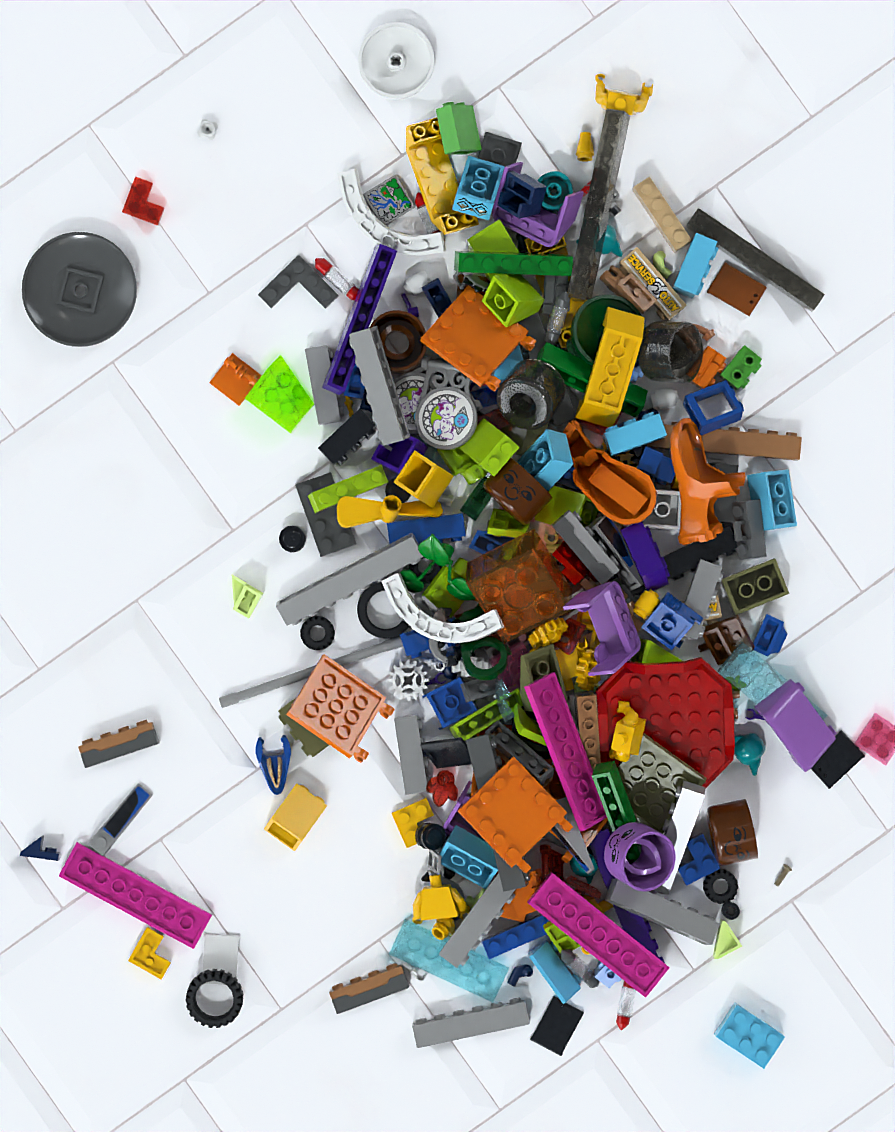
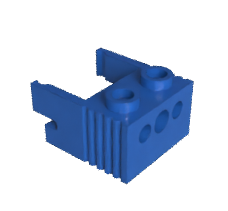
[641,592,703,651]
[422,676,479,730]

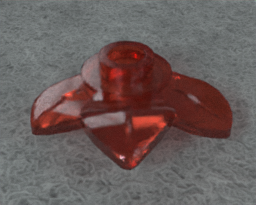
[426,770,458,807]

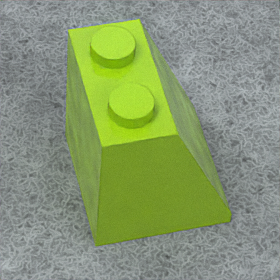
[467,219,520,282]
[482,274,545,328]
[459,418,520,476]
[534,485,599,528]

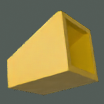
[393,450,454,508]
[264,783,328,852]

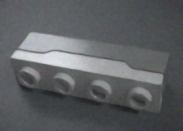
[551,510,620,584]

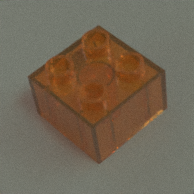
[466,529,572,644]

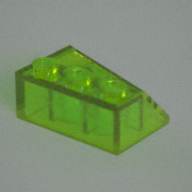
[245,354,314,435]

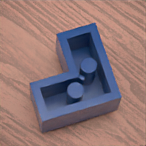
[636,446,675,486]
[678,833,720,886]

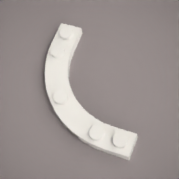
[337,169,446,256]
[381,573,504,643]

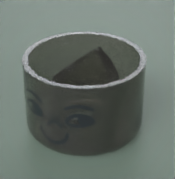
[638,321,703,383]
[496,359,566,430]

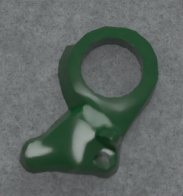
[452,601,512,680]

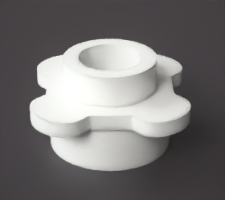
[197,119,218,140]

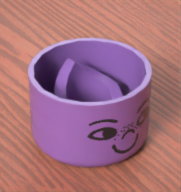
[604,822,676,891]

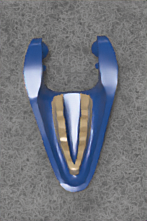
[255,734,291,795]

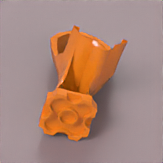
[670,418,745,545]
[563,419,657,526]

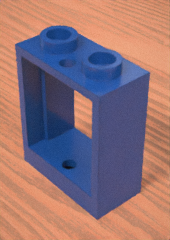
[683,380,744,435]

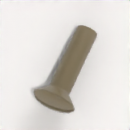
[774,864,793,887]

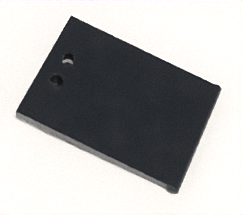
[811,730,865,789]
[420,737,472,769]
[530,996,584,1056]

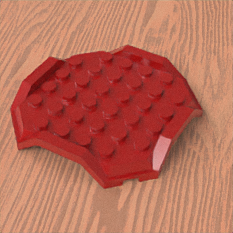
[596,657,735,788]

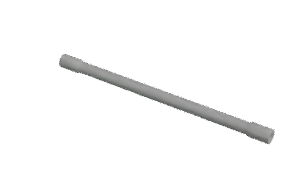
[218,635,403,709]

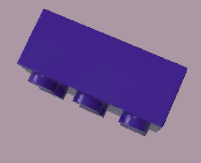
[621,522,670,591]

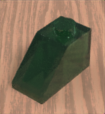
[460,476,492,521]

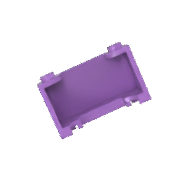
[754,679,837,773]

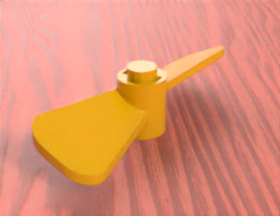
[337,495,443,528]

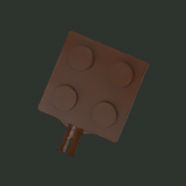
[698,615,755,665]

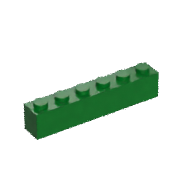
[454,251,573,276]
[534,342,648,418]
[592,760,641,864]

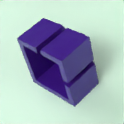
[371,436,428,475]

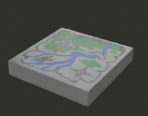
[363,174,415,225]

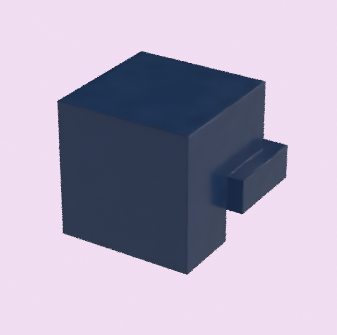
[497,170,547,219]

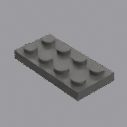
[295,472,357,557]

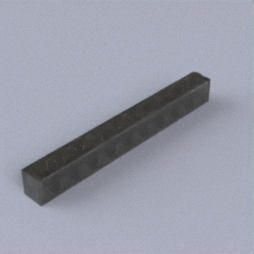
[567,108,630,303]

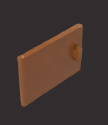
[707,262,767,317]

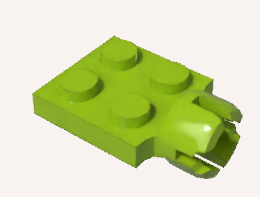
[437,447,487,485]
[421,557,477,618]

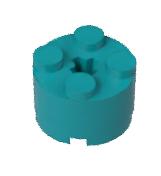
[537,171,573,213]

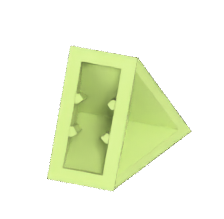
[231,574,264,619]
[712,919,742,959]

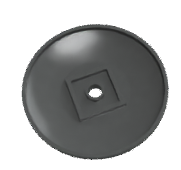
[22,232,137,347]

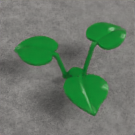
[399,534,478,601]

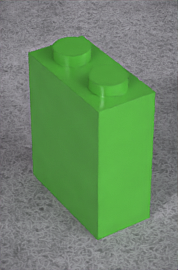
[436,102,482,155]

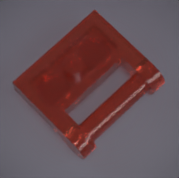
[553,618,587,655]
[539,844,564,884]

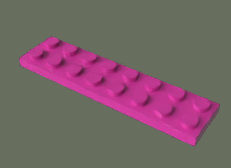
[524,672,607,831]
[59,842,212,949]
[527,872,670,998]

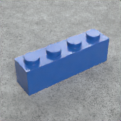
[387,513,466,544]
[481,914,549,960]

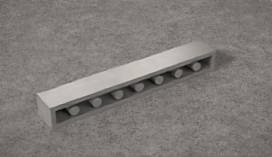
[276,533,423,626]

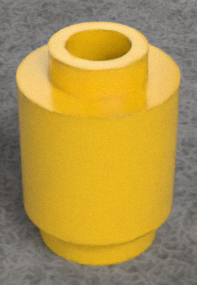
[633,589,660,619]

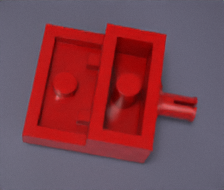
[552,540,598,585]

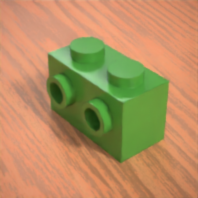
[719,345,762,390]

